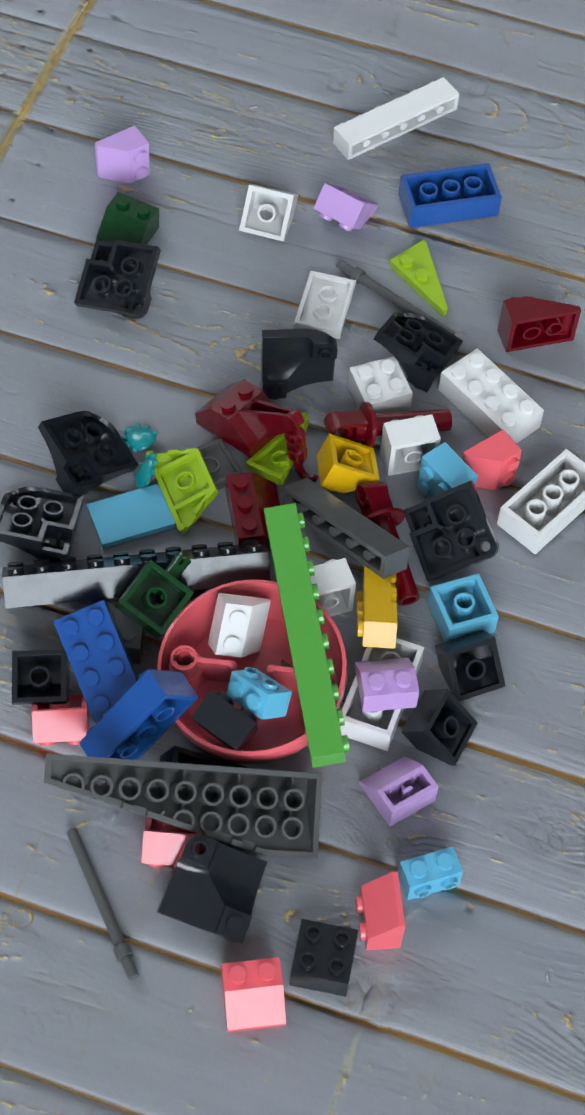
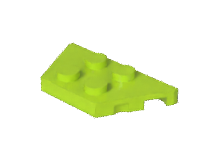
[146,448,219,535]

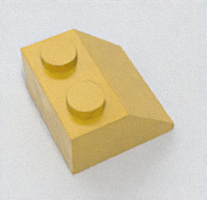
[316,433,379,494]

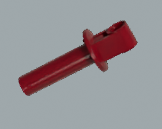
[324,402,452,448]
[355,481,420,606]

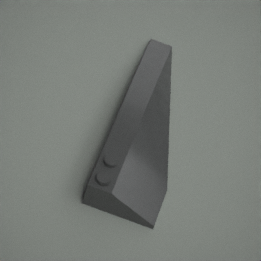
[44,753,322,858]

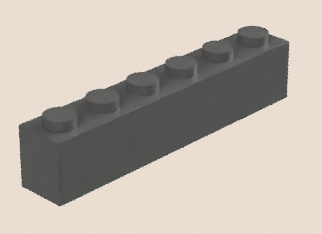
[282,477,409,579]

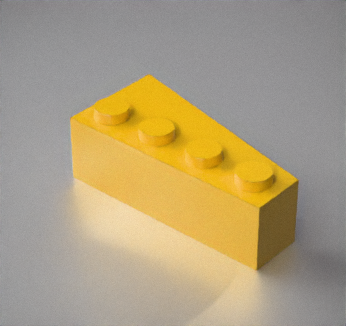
[356,566,397,649]

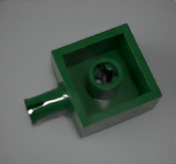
[114,552,194,638]

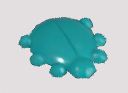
[122,424,158,453]
[134,452,158,488]

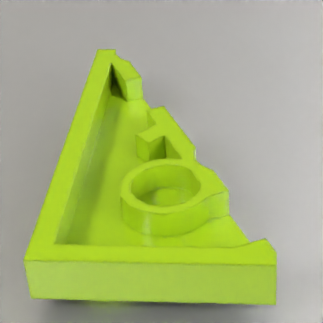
[389,240,448,317]
[245,412,310,486]

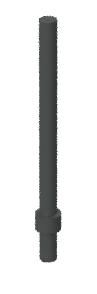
[336,259,455,335]
[67,828,139,981]

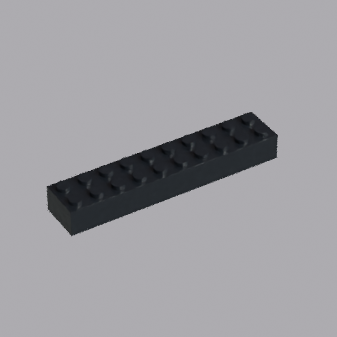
[2,539,271,609]

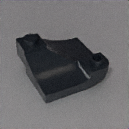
[74,240,161,319]
[374,312,463,393]
[260,329,338,400]
[38,411,139,495]
[403,481,499,582]
[0,486,84,563]
[156,835,267,944]

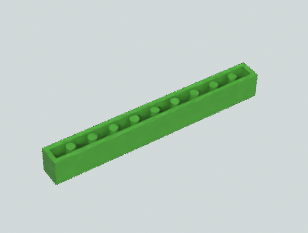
[264,503,350,768]

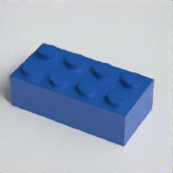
[398,163,502,228]
[53,600,138,723]
[79,669,199,760]

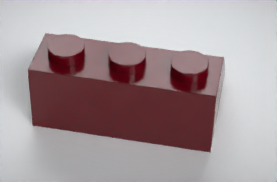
[226,472,280,551]

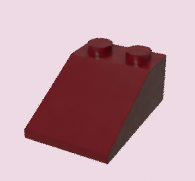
[497,296,581,352]

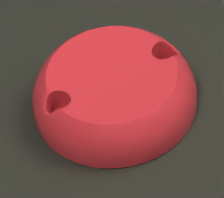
[157,580,347,764]

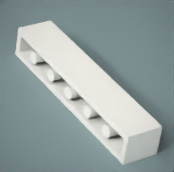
[333,77,459,160]

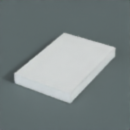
[293,271,356,339]

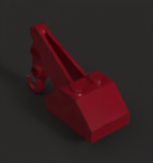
[195,379,318,483]

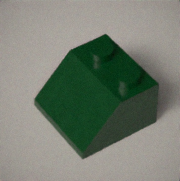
[96,192,159,245]

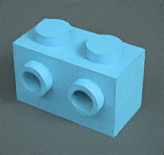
[226,667,292,720]
[398,846,463,901]

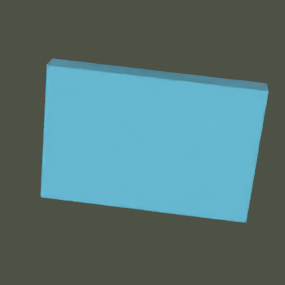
[86,483,176,549]

